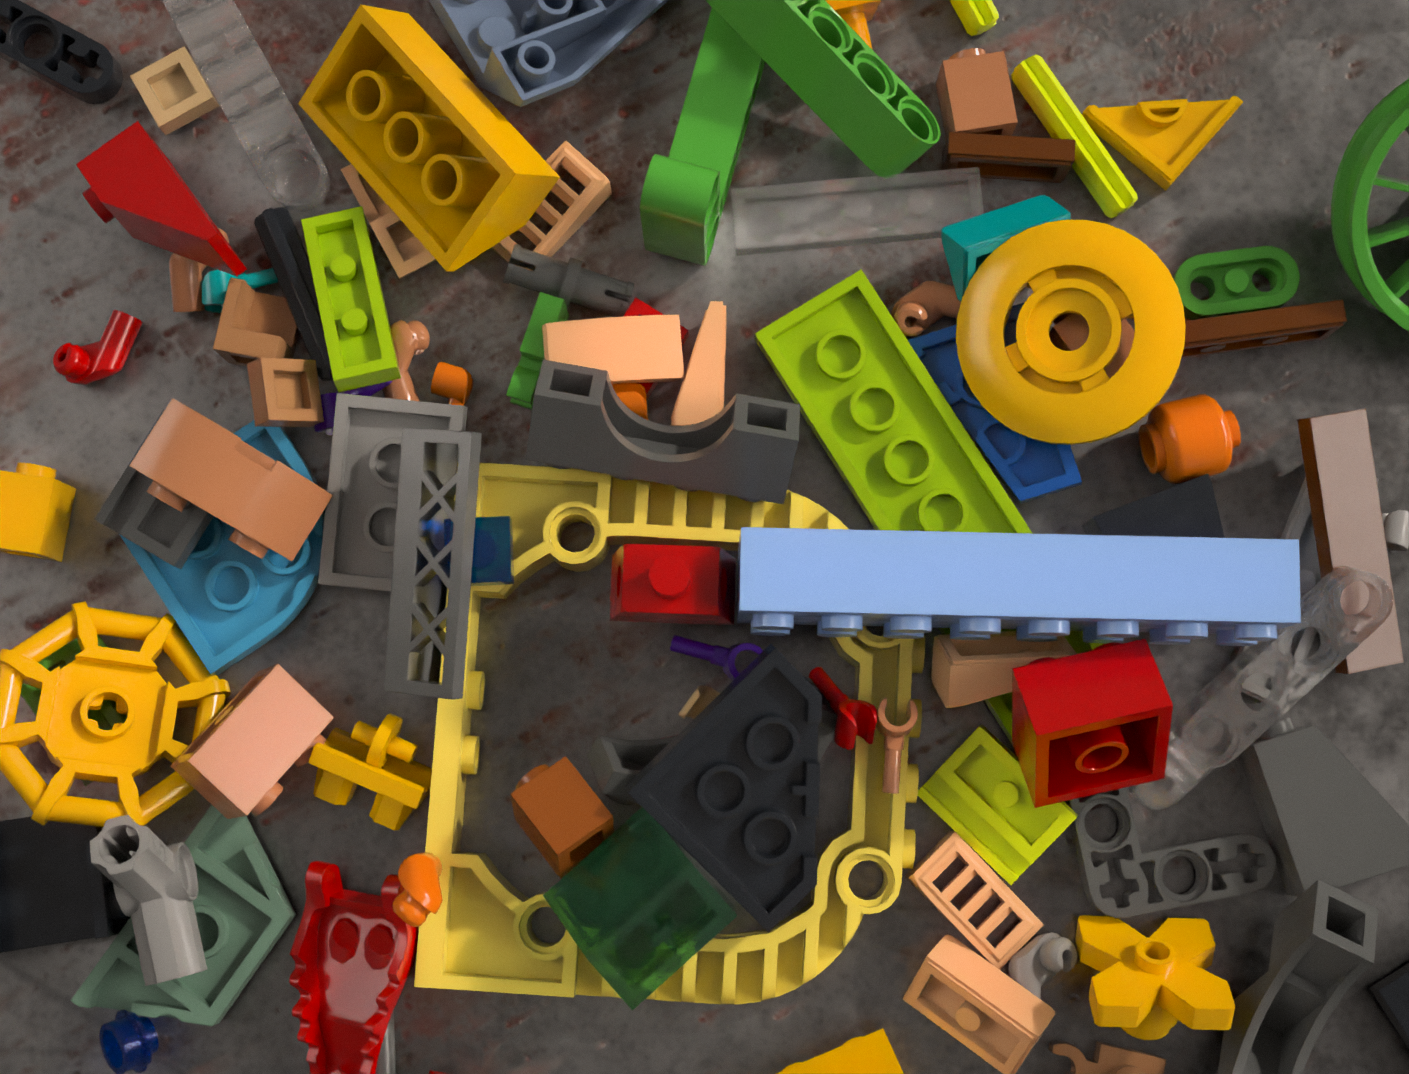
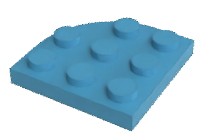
[119,420,325,676]

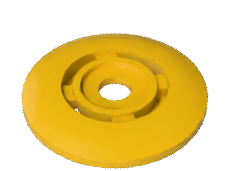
[956,219,1186,445]

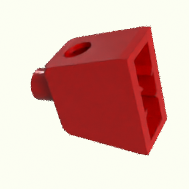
[610,544,736,625]

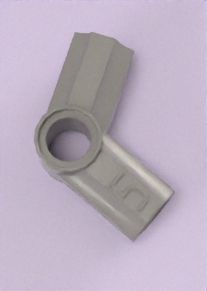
[90,815,208,986]

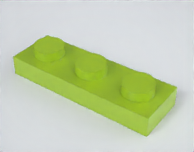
[301,206,401,393]

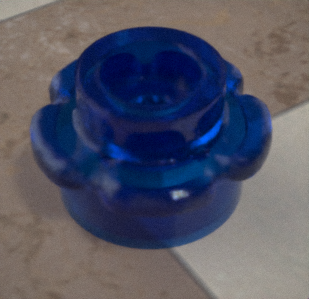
[99,1009,159,1074]

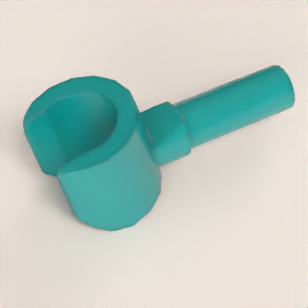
[202,268,278,313]

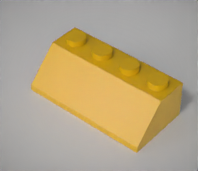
[298,4,560,272]

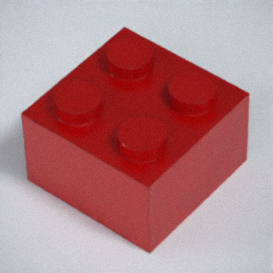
[1012,638,1173,808]

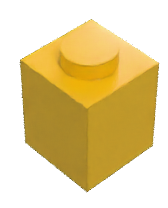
[0,462,76,562]

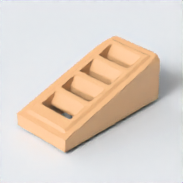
[491,141,612,271]
[670,301,727,426]
[931,631,1077,708]
[905,831,1044,970]

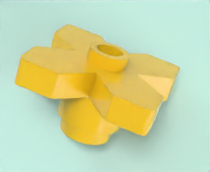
[1075,915,1235,1040]

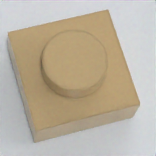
[130,47,219,135]

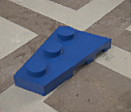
[908,302,1082,504]

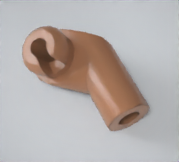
[891,281,961,337]
[382,320,430,401]

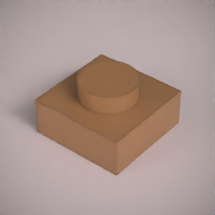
[247,357,324,427]

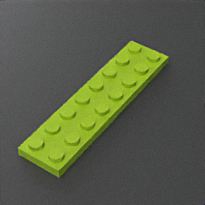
[754,269,1104,745]

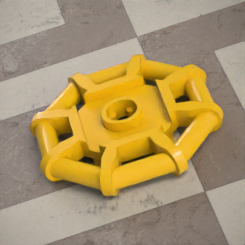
[0,601,231,827]

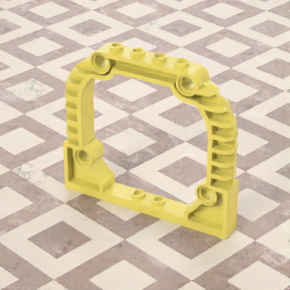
[414,461,925,1004]

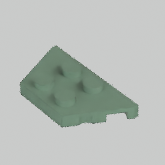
[70,805,296,1026]

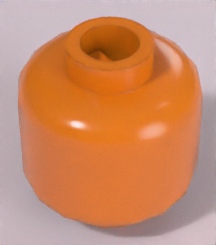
[1139,394,1241,484]

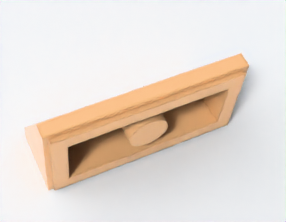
[902,934,1055,1074]

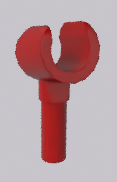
[809,667,877,750]

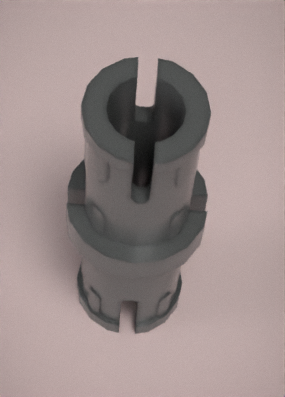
[503,244,635,317]

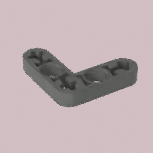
[1064,787,1276,918]

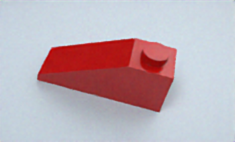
[76,121,247,277]

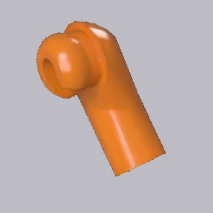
[393,852,443,927]

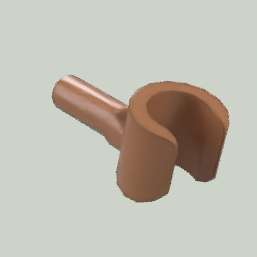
[876,698,918,794]

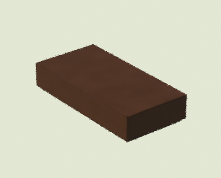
[941,132,1075,183]

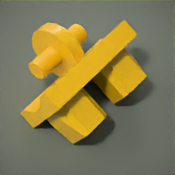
[308,713,432,831]

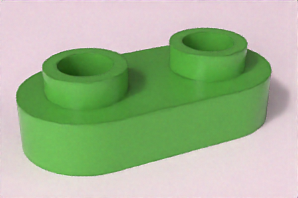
[1172,246,1300,320]

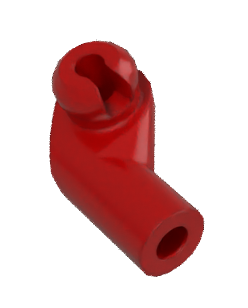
[53,310,143,385]

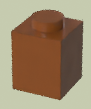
[510,756,615,879]

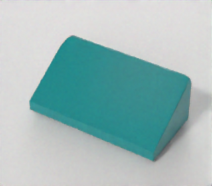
[941,195,1071,301]

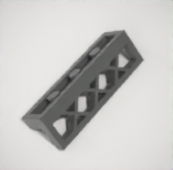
[384,427,482,700]

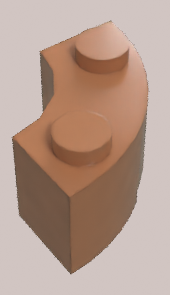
[130,398,333,561]

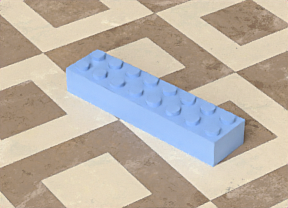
[737,527,1301,646]

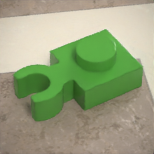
[506,292,569,410]

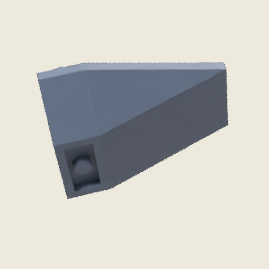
[429,0,668,107]

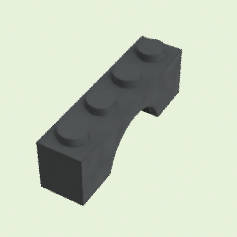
[525,360,800,504]

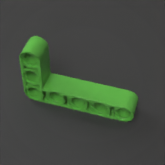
[705,0,941,179]
[640,8,765,266]

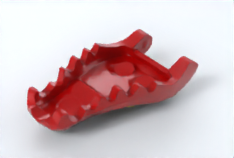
[289,861,419,1074]

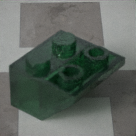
[543,807,737,1011]

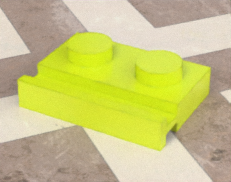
[918,724,1078,885]

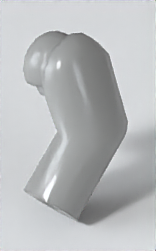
[1008,932,1077,999]

